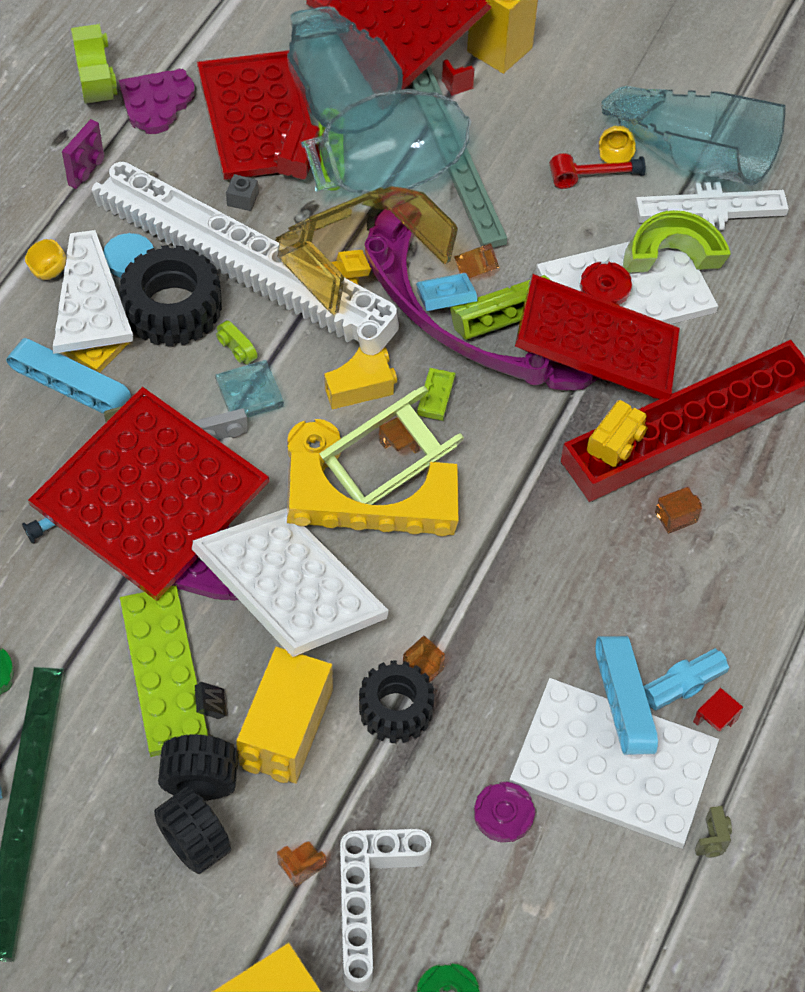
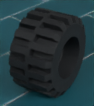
[359,660,435,744]
[158,734,239,801]
[154,787,231,874]

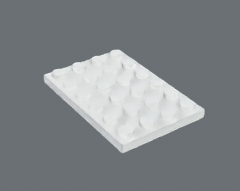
[536,242,718,324]
[192,508,389,657]
[509,678,719,849]

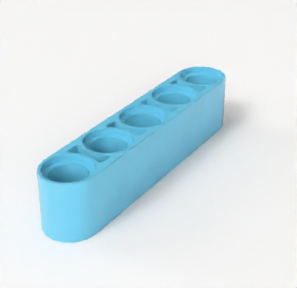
[6,338,131,414]
[595,636,658,755]

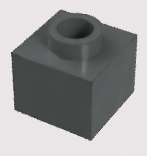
[226,174,258,211]

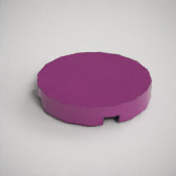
[474,782,535,843]

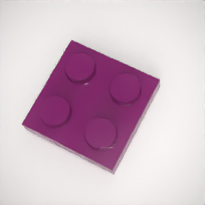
[62,119,105,189]

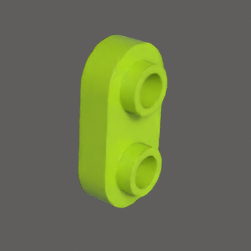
[216,320,258,365]

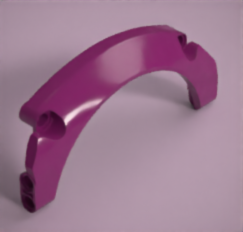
[365,195,599,390]

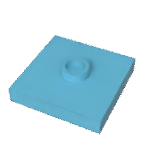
[416,273,477,311]

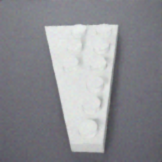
[53,230,133,354]

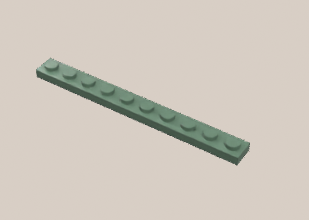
[410,66,507,250]

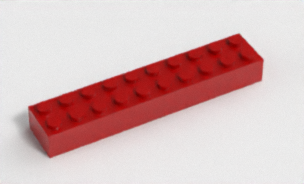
[561,340,805,502]

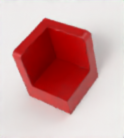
[441,59,475,96]
[693,688,743,731]

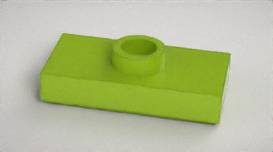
[417,368,456,421]

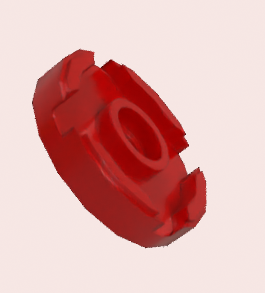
[580,262,632,305]

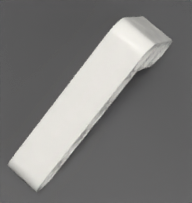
[340,829,431,992]

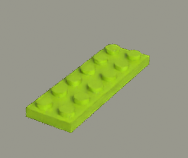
[120,586,208,757]

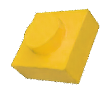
[336,249,371,278]

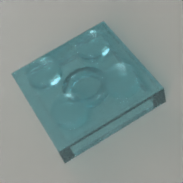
[215,360,284,418]

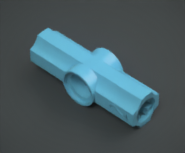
[643,648,729,711]

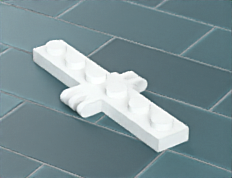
[635,182,789,230]

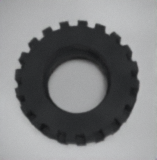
[119,245,222,346]

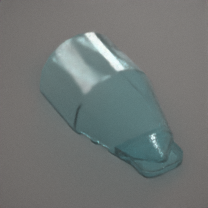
[287,6,403,133]
[601,86,786,186]

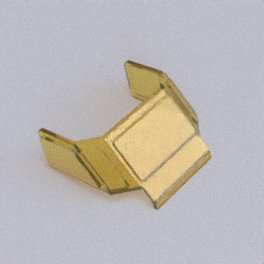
[275,186,458,315]

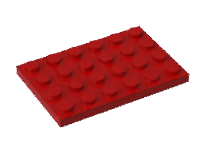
[197,50,321,180]
[515,274,680,399]

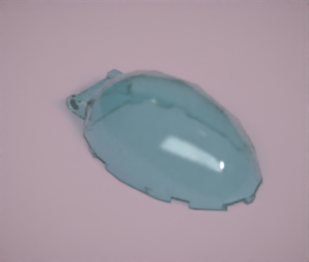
[301,89,471,196]

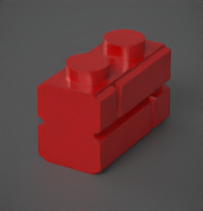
[274,120,320,179]

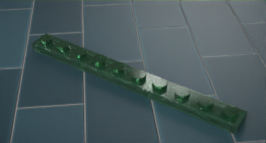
[0,667,65,962]

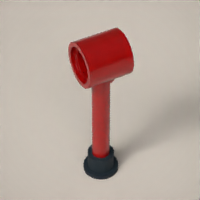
[549,153,646,189]

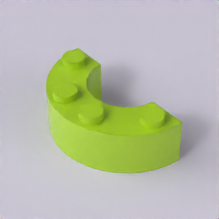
[71,24,118,104]
[623,210,731,273]

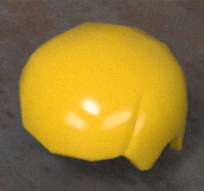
[598,126,636,163]
[25,239,67,280]

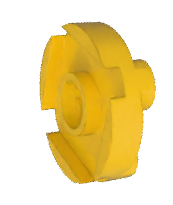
[288,419,341,471]

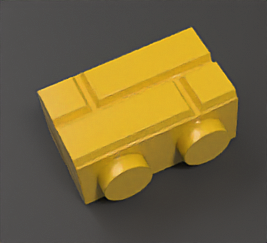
[587,400,647,467]

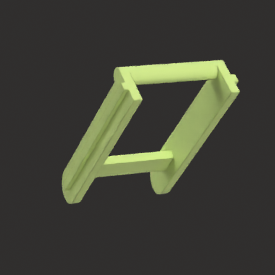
[319,386,464,505]

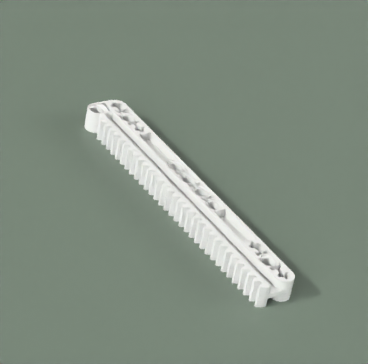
[92,162,399,355]

